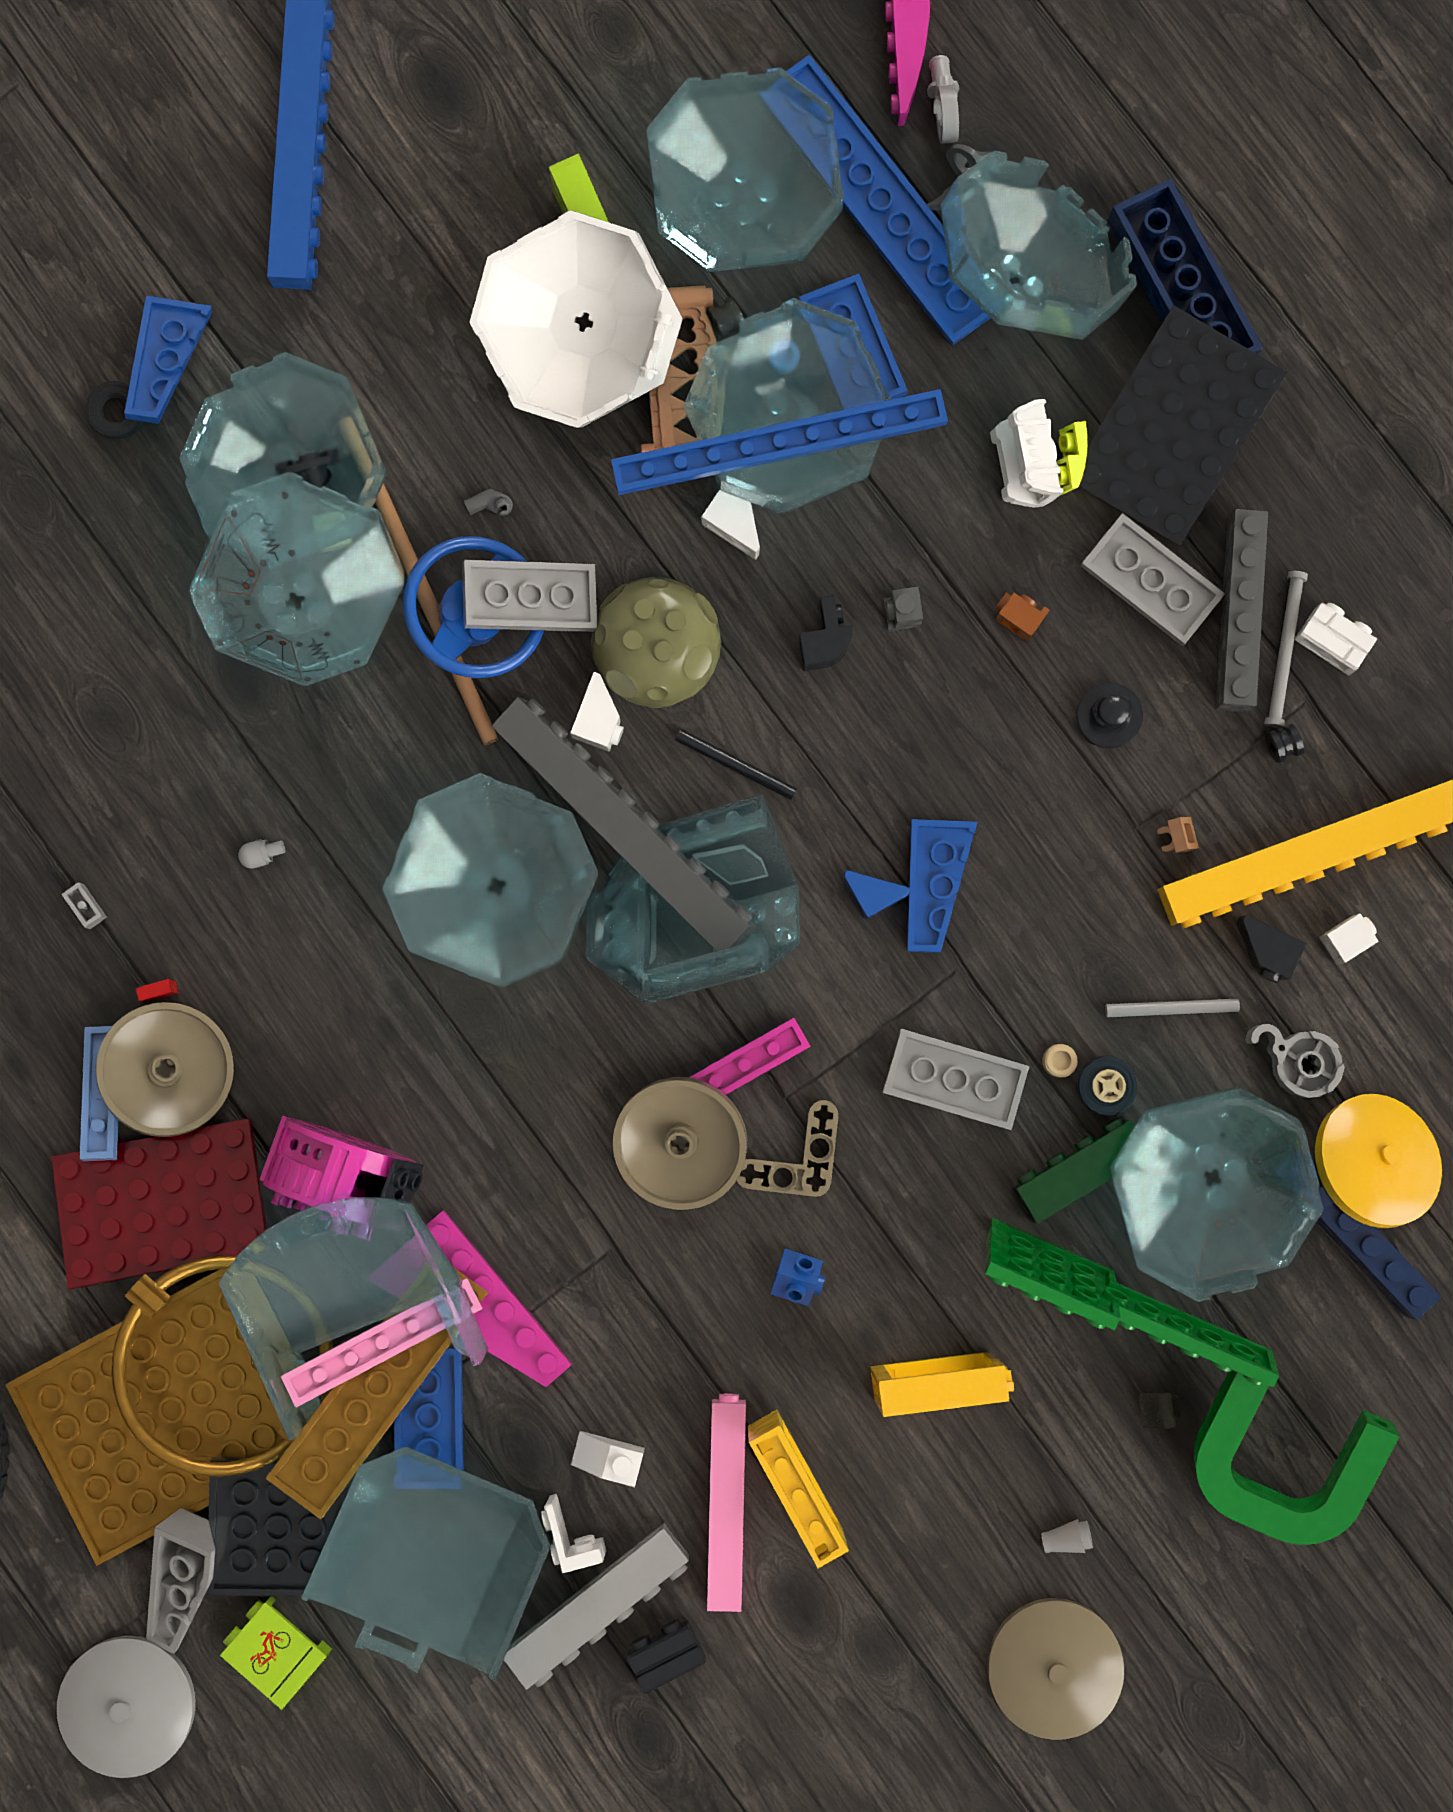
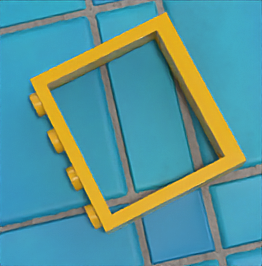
[870,1352,1014,1417]
[748,1410,849,1568]

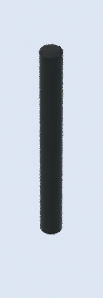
[675,729,797,800]

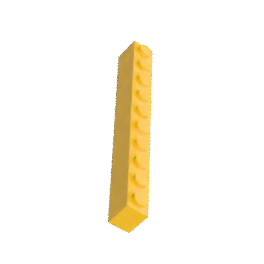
[1157,780,1453,929]

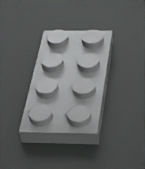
[1080,513,1225,646]
[462,560,597,632]
[882,1029,1029,1130]

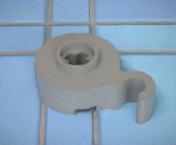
[1245,1024,1345,1098]

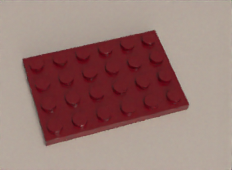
[52,1118,270,1290]

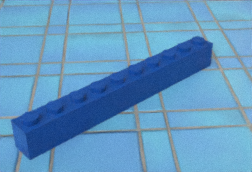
[267,0,335,290]

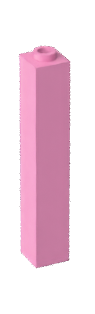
[707,1393,746,1612]

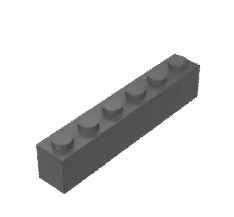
[1215,509,1268,713]

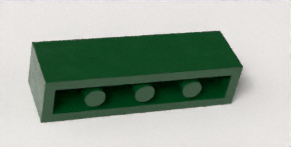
[1013,1118,1152,1224]

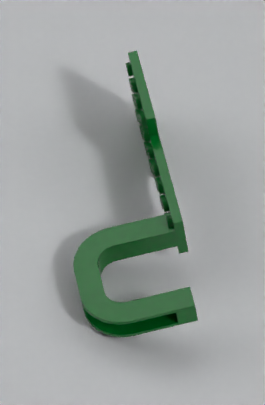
[985,1218,1399,1545]

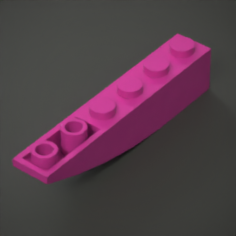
[885,0,930,126]

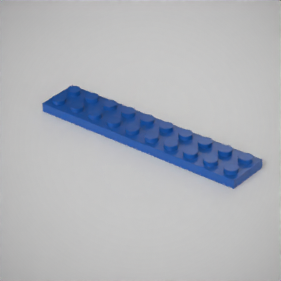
[758,55,1004,346]

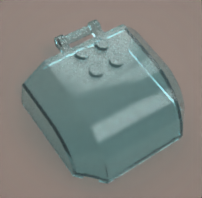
[301,1446,550,1681]

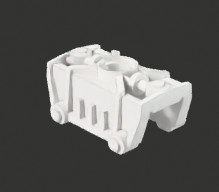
[990,399,1063,508]

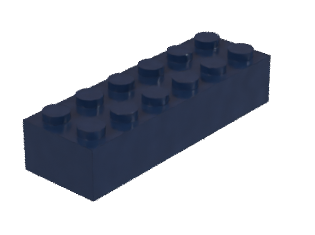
[1107,178,1263,355]

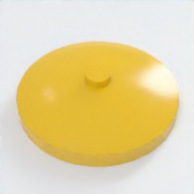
[1315,1094,1442,1228]

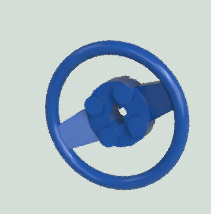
[403,536,544,678]

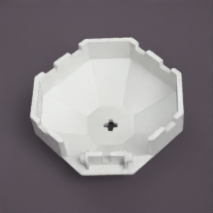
[469,210,683,428]

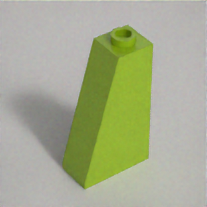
[549,154,609,223]

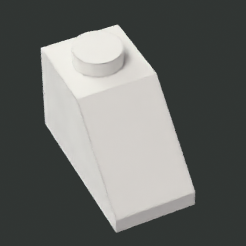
[701,484,760,560]
[571,672,624,752]
[571,1431,645,1487]

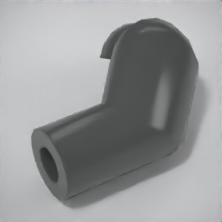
[464,489,513,516]

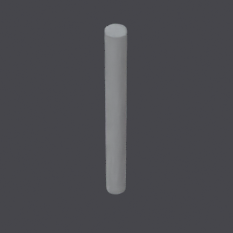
[1105,999,1240,1017]

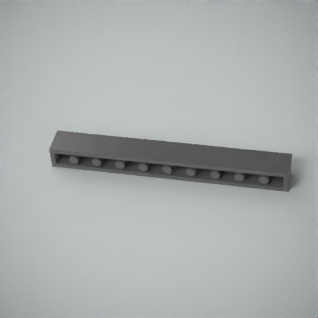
[492,697,757,956]

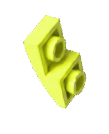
[1056,421,1087,495]

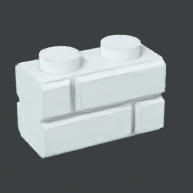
[1294,602,1377,676]

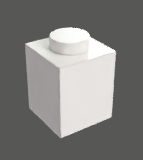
[1319,914,1379,965]

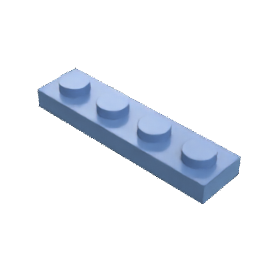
[80,1026,118,1161]

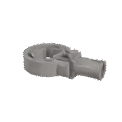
[927,55,959,144]

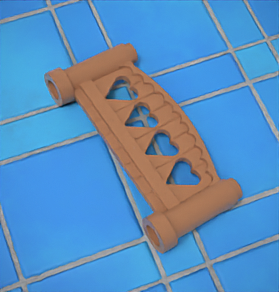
[640,285,724,453]

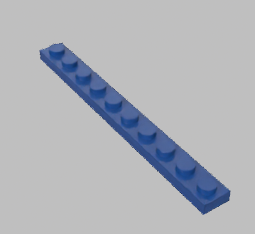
[611,389,948,495]

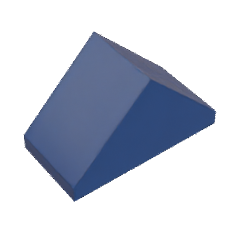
[843,870,910,920]

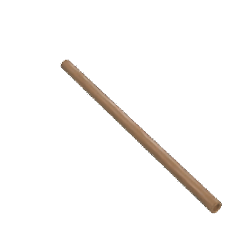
[339,417,498,746]

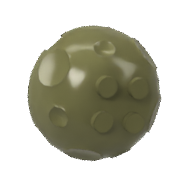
[591,577,721,708]

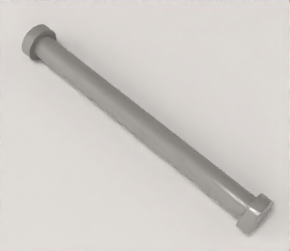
[1264,571,1308,728]

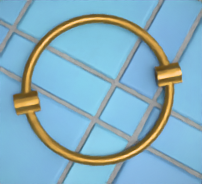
[111,1255,333,1476]

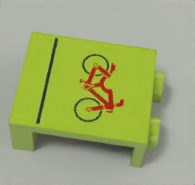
[220,1596,332,1710]

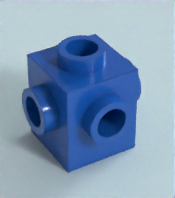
[770,1249,825,1306]

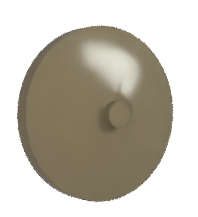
[96,1002,234,1137]
[613,1077,747,1210]
[987,1598,1124,1740]

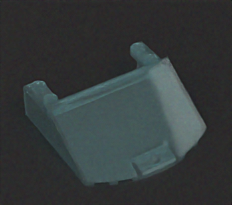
[219,1197,488,1440]

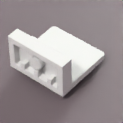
[541,1494,606,1573]

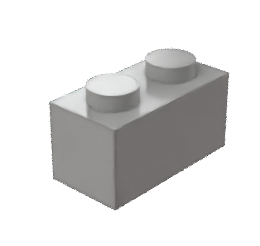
[61,882,107,929]

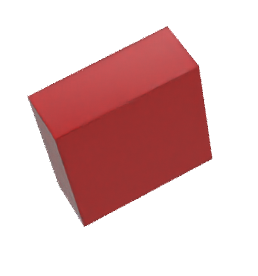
[136,979,179,1003]

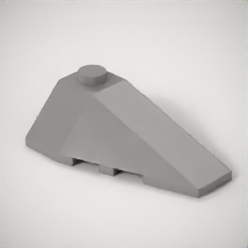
[146,1508,215,1654]

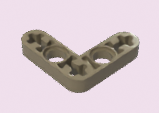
[737,1100,838,1197]

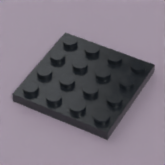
[207,1457,348,1597]

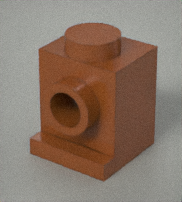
[995,592,1050,642]

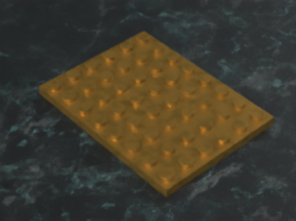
[5,1256,312,1566]

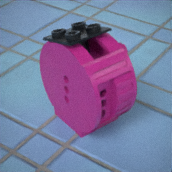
[260,1116,424,1239]

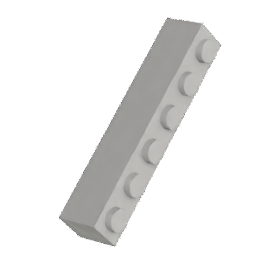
[501,1523,689,1690]

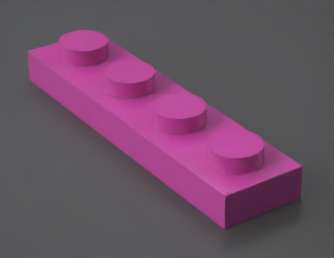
[689,1018,811,1095]

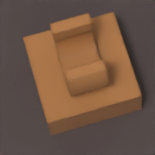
[1157,817,1199,853]

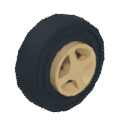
[1077,1056,1137,1116]

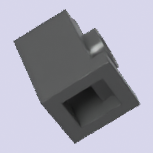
[883,587,923,631]

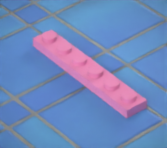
[281,1278,482,1407]

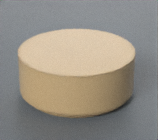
[1042,1044,1077,1077]

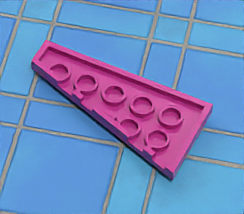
[366,1210,572,1387]

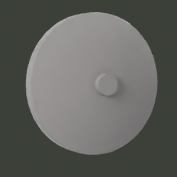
[57,1636,196,1778]

